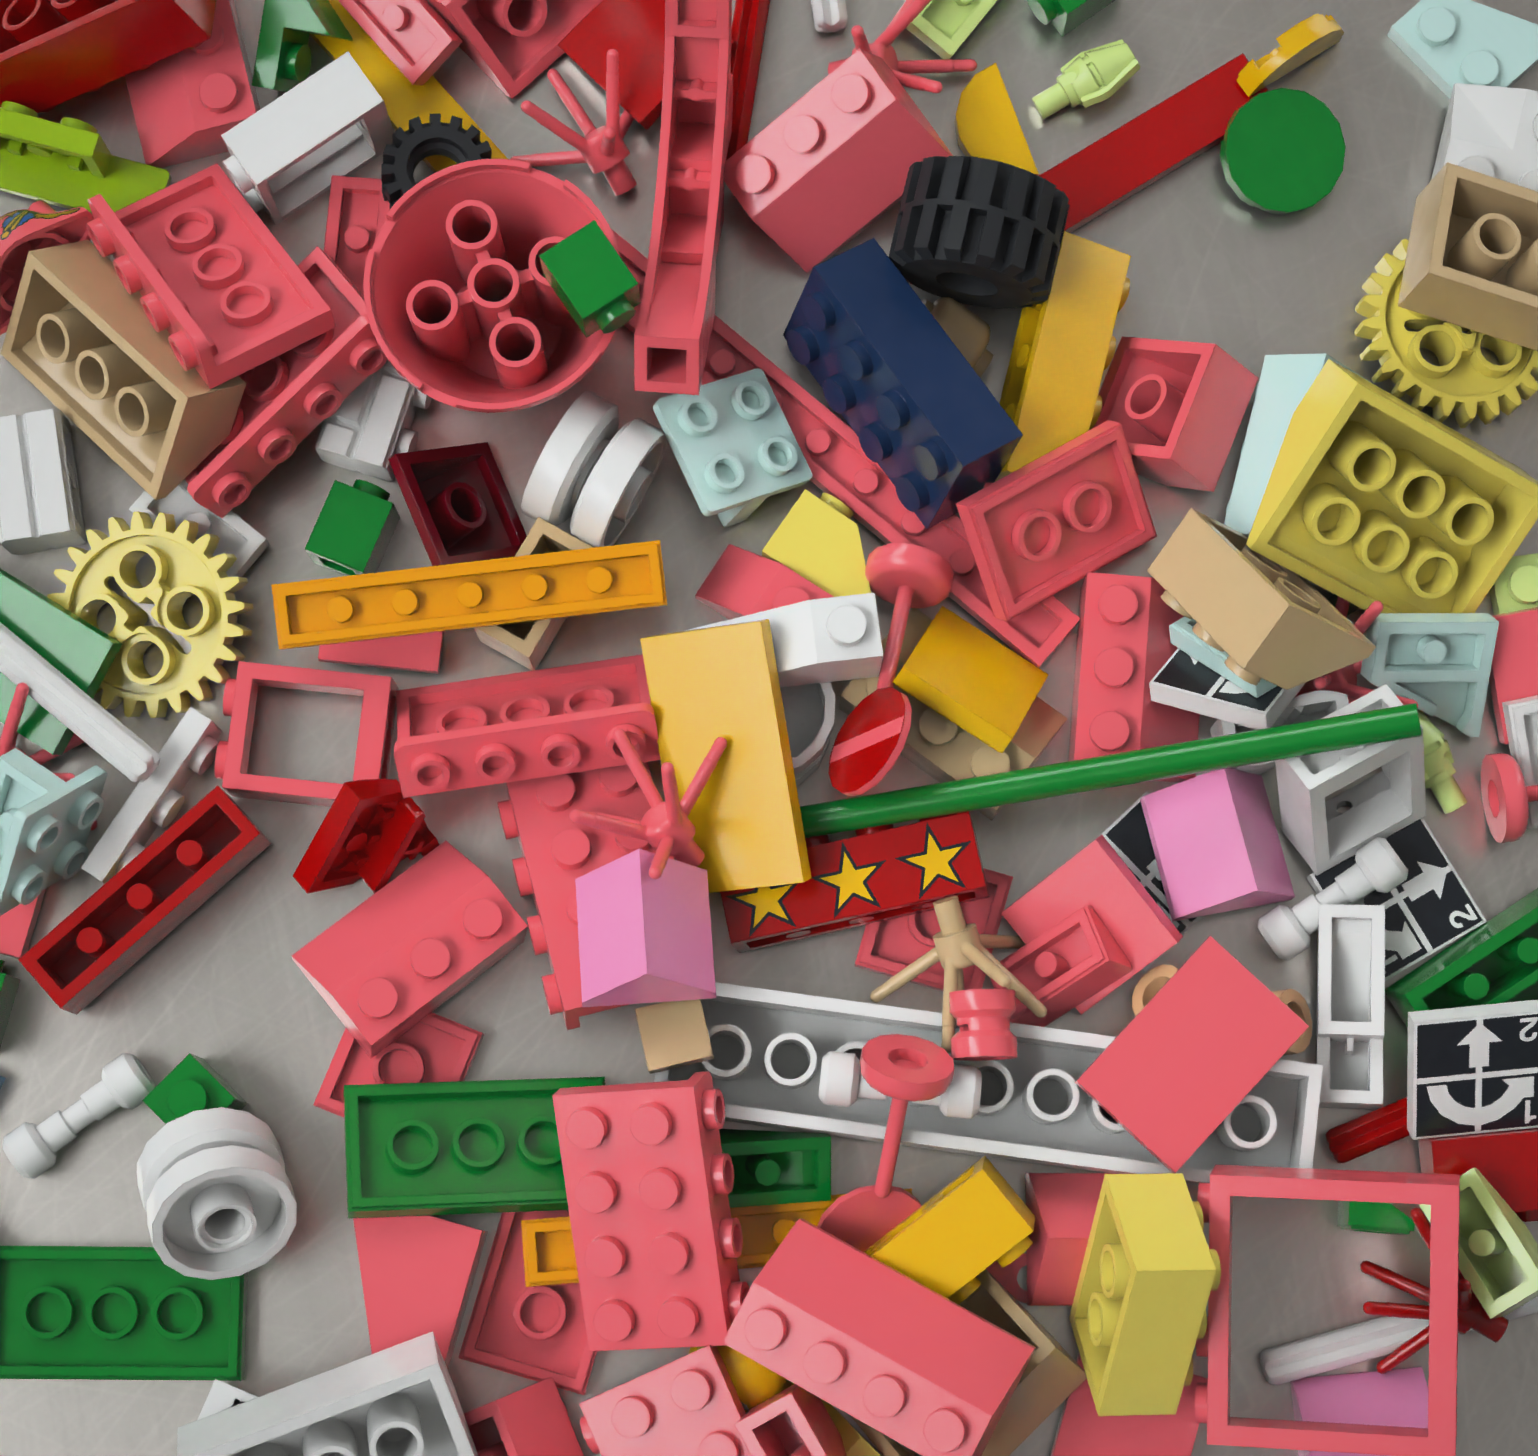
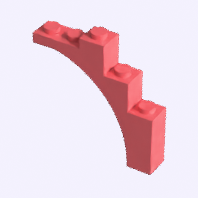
[634,0,733,395]

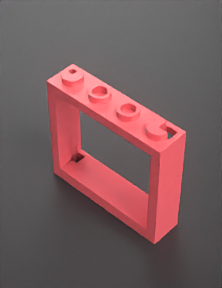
[1195,1165,1460,1456]

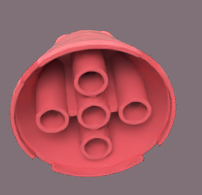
[363,159,621,413]

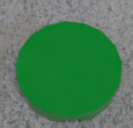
[1220,88,1346,215]

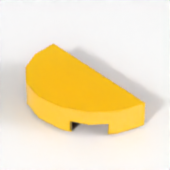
[1236,13,1344,97]
[954,63,1039,176]

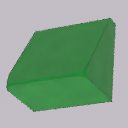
[1337,1201,1415,1235]

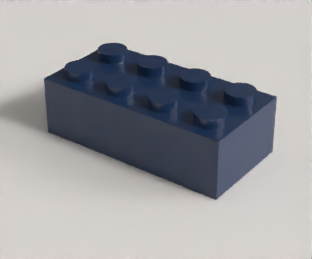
[783,238,1023,529]

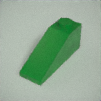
[719,1129,831,1208]

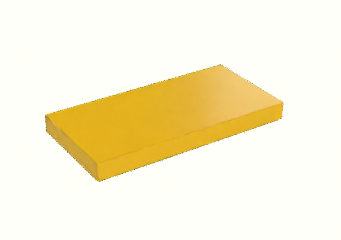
[640,619,812,893]

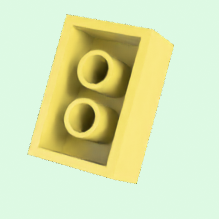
[1069,1173,1221,1416]

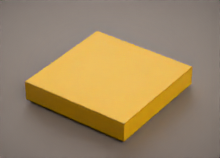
[893,605,1049,753]

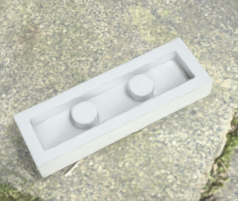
[81,707,222,883]

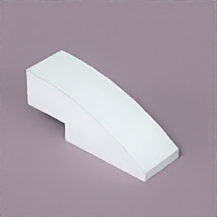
[1316,904,1385,1109]

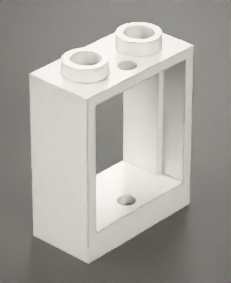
[221,52,394,225]
[1275,684,1426,876]

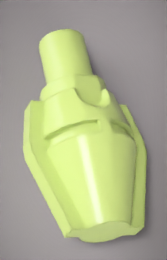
[1032,39,1140,120]
[1417,708,1467,814]

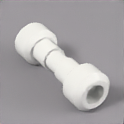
[1258,837,1408,961]
[818,1051,982,1119]
[2,1053,155,1179]

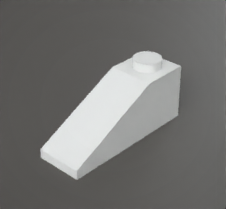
[685,593,883,687]

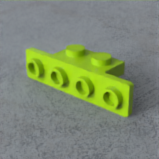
[0,101,172,214]

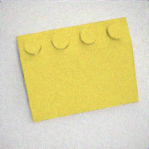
[1246,359,1538,613]

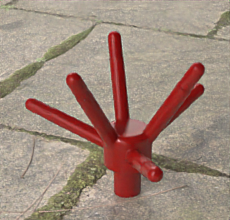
[1360,1207,1509,1374]

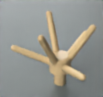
[870,896,1047,1053]

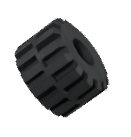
[888,156,1070,308]

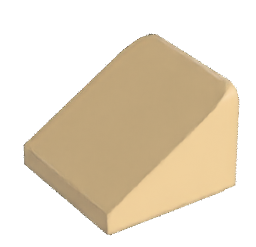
[635,999,714,1074]

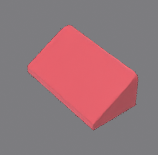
[990,905,1132,1027]

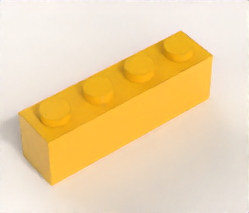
[995,231,1131,482]
[864,1156,1035,1304]

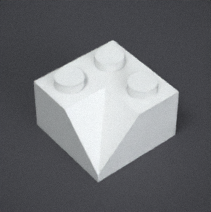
[1431,83,1538,192]

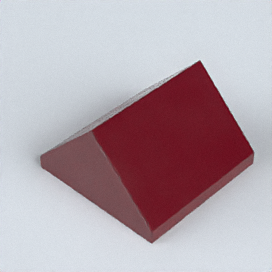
[388,442,527,566]

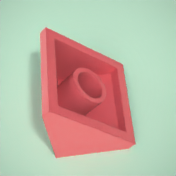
[1025,1173,1112,1306]

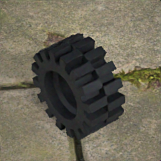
[381,113,492,209]

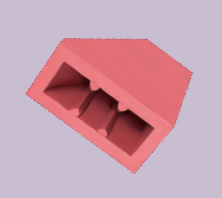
[353,1215,488,1369]

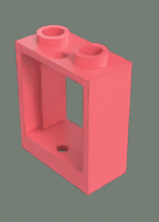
[214,661,399,807]

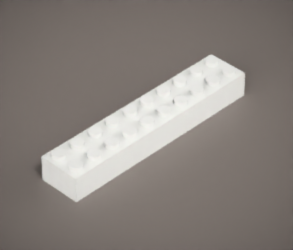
[654,982,1323,1186]

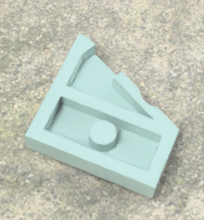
[1387,0,1538,99]
[1360,613,1499,737]

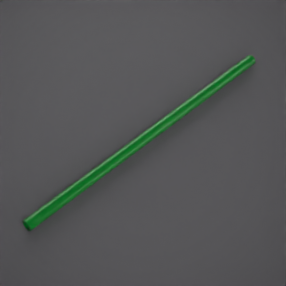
[674,703,1422,860]

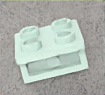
[653,368,813,528]
[0,748,108,916]

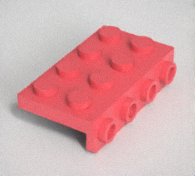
[86,163,336,389]
[185,246,387,519]
[394,654,660,798]
[497,762,675,1030]
[552,1071,749,1351]
[579,1345,751,1456]

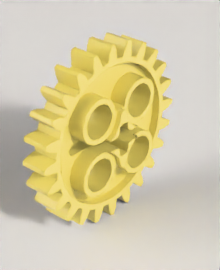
[1354,238,1538,428]
[47,511,253,718]

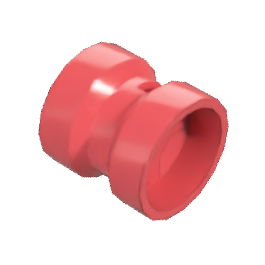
[949,989,1017,1061]

